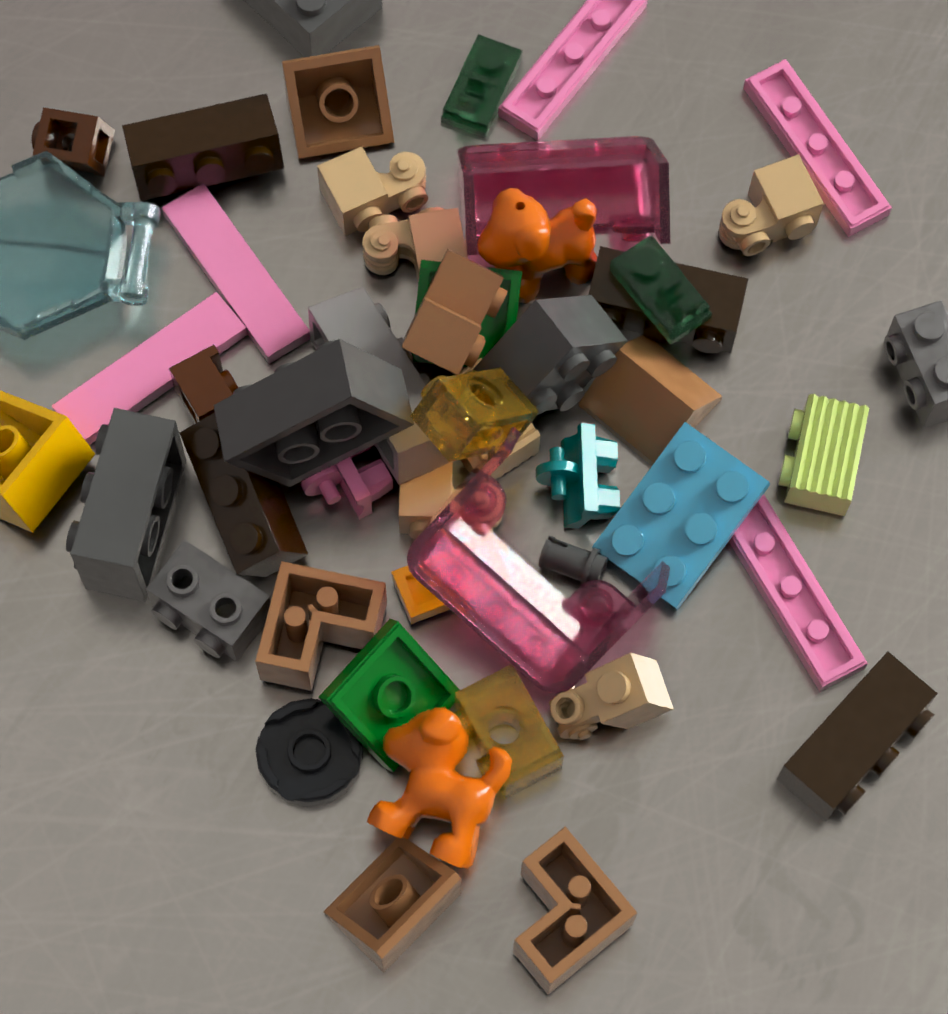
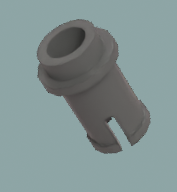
[538,536,608,588]

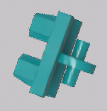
[535,423,621,529]

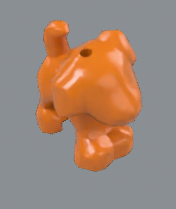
[477,188,597,304]
[366,707,512,869]

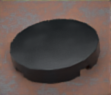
[255,698,364,807]

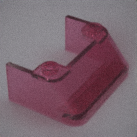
[457,136,670,255]
[407,427,670,693]

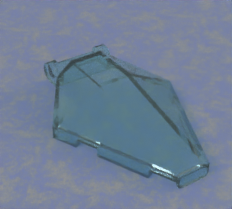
[0,151,161,340]

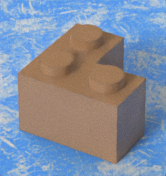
[401,249,508,375]
[255,561,387,691]
[513,826,637,995]

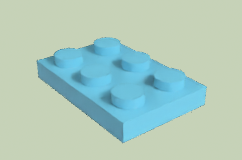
[592,422,770,610]

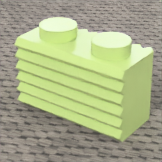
[778,394,869,516]

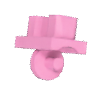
[300,447,393,520]

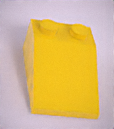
[0,390,95,533]

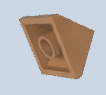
[282,45,394,159]
[579,335,722,466]
[323,837,461,973]

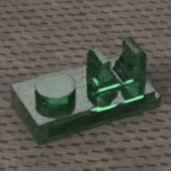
[441,34,523,138]
[610,235,712,345]

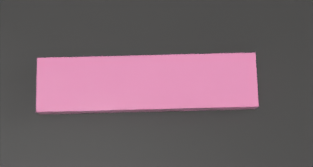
[498,0,647,141]
[743,59,892,237]
[162,185,310,364]
[52,292,248,445]
[729,494,868,692]

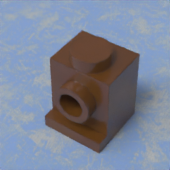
[31,107,115,177]
[169,345,238,423]

